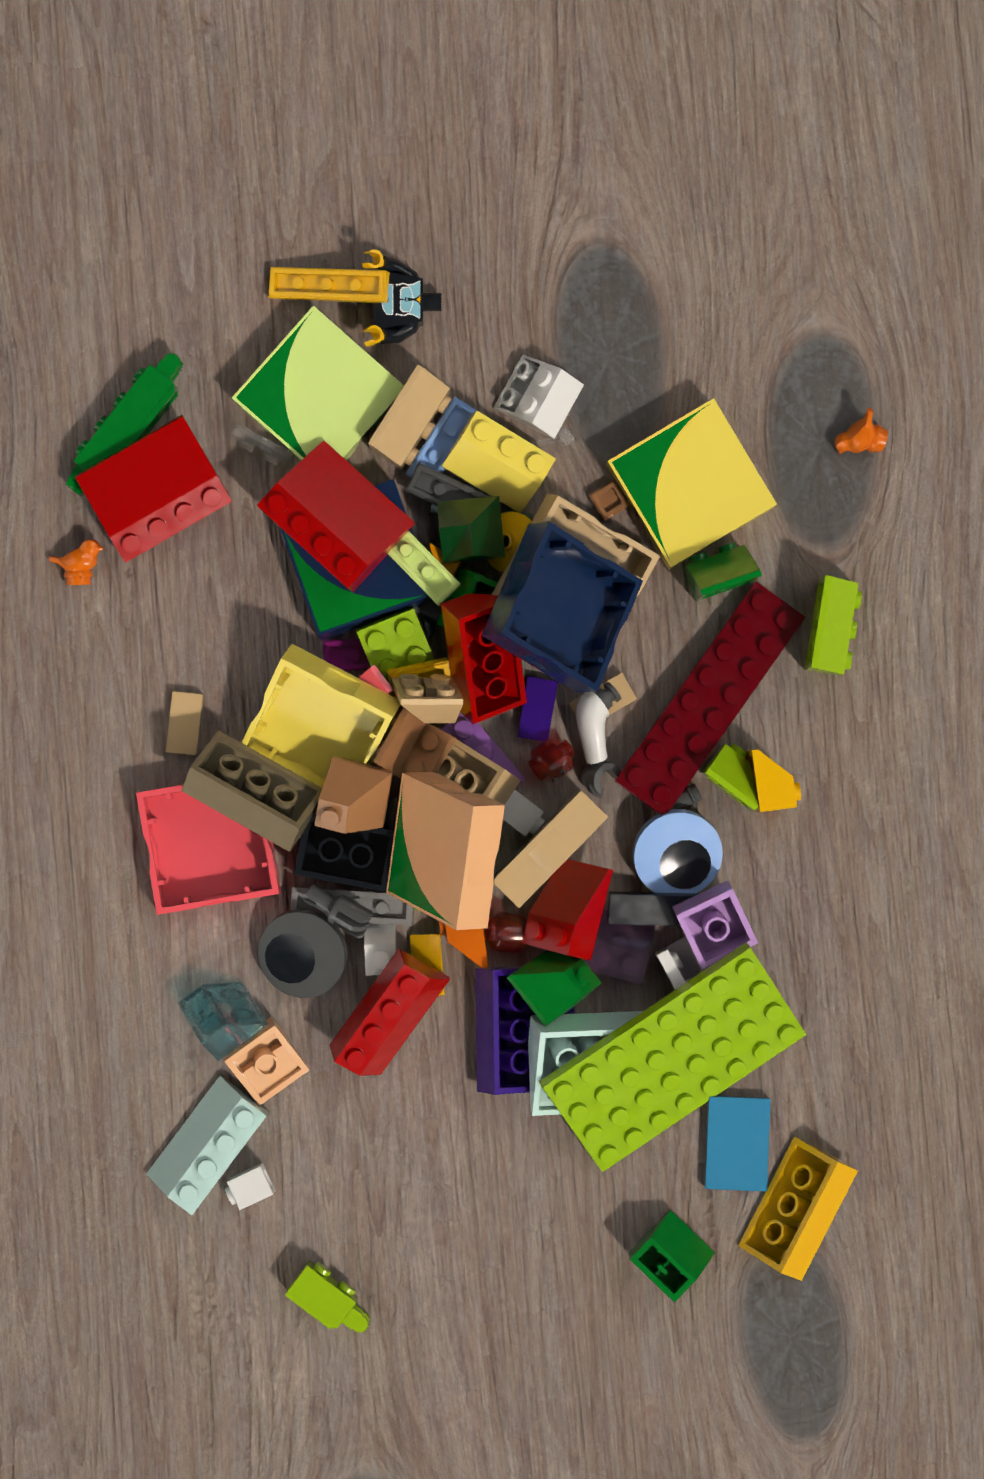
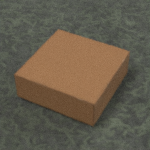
[588,479,631,522]

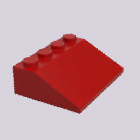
[75,415,232,563]
[256,441,415,592]

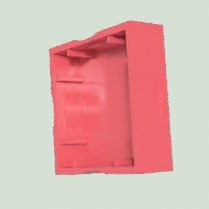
[136,785,282,915]

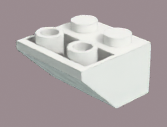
[494,354,584,439]

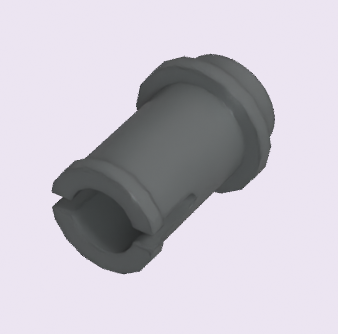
[670,783,703,810]

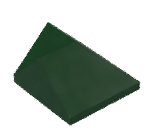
[437,496,505,564]

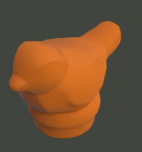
[834,408,888,454]
[49,539,103,585]

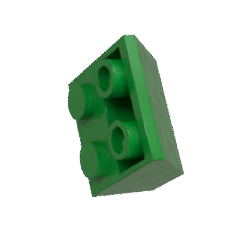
[628,1209,715,1303]

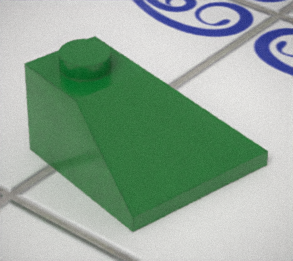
[507,950,602,1027]

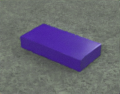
[517,676,558,742]

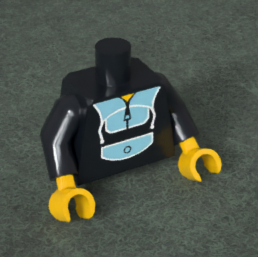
[362,249,442,347]

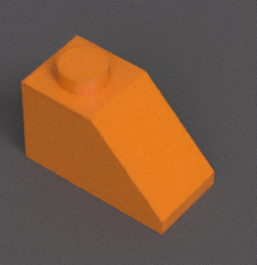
[439,921,489,969]

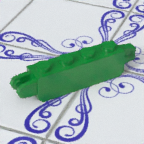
[66,353,184,496]

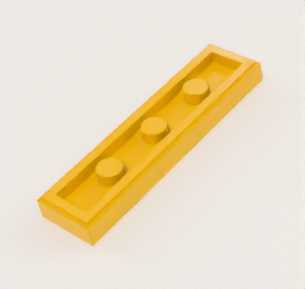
[268,267,390,303]

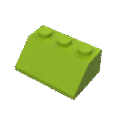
[804,575,862,676]

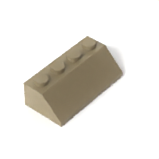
[181,730,322,852]

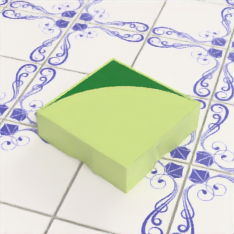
[232,305,404,461]

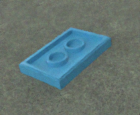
[705,1096,771,1192]

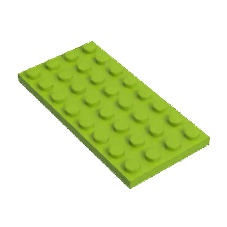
[539,942,806,1172]

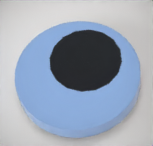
[632,809,723,894]

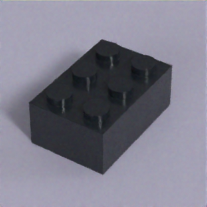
[294,814,394,892]

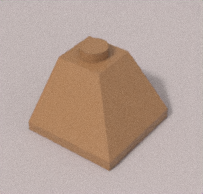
[315,756,393,834]

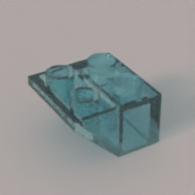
[178,982,268,1061]

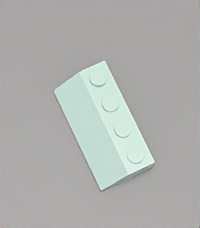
[146,1075,269,1215]

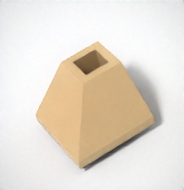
[391,674,463,723]

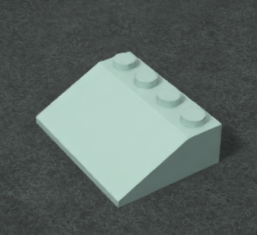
[528,1011,643,1116]

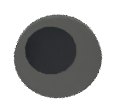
[258,909,348,998]

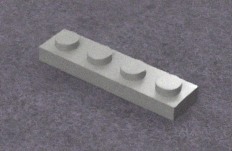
[291,887,415,926]

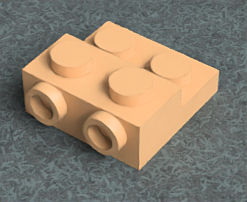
[221,1016,309,1106]

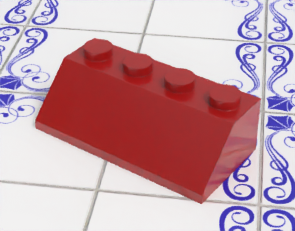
[441,593,527,724]
[329,949,450,1076]

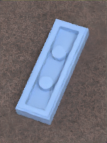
[406,396,477,478]

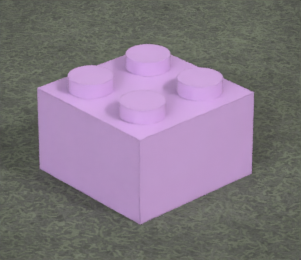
[672,880,758,970]

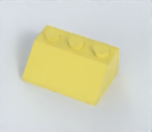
[441,411,556,513]

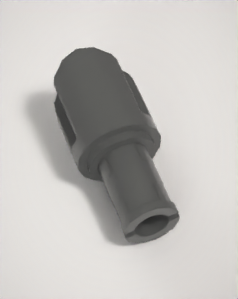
[304,884,373,939]

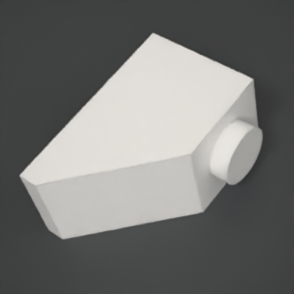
[364,923,397,976]

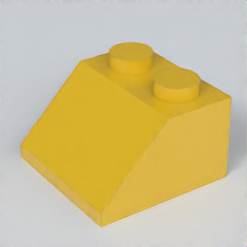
[747,749,801,812]

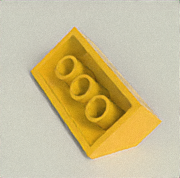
[738,1137,858,1281]

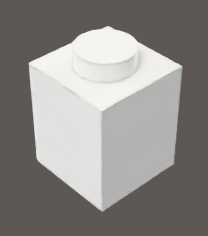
[503,790,545,836]
[225,1163,276,1210]

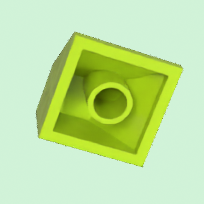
[701,743,759,811]

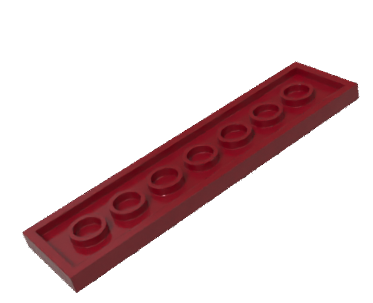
[614,582,806,815]

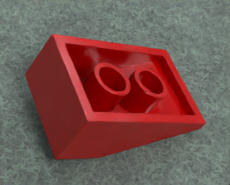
[521,859,613,961]

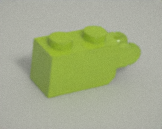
[285,1261,370,1333]

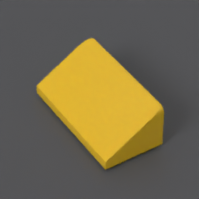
[410,933,445,996]

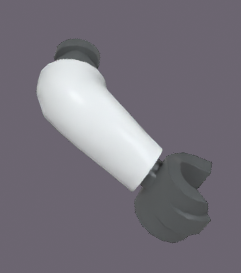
[576,682,621,798]

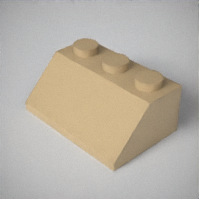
[368,364,452,470]

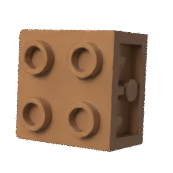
[374,708,456,779]

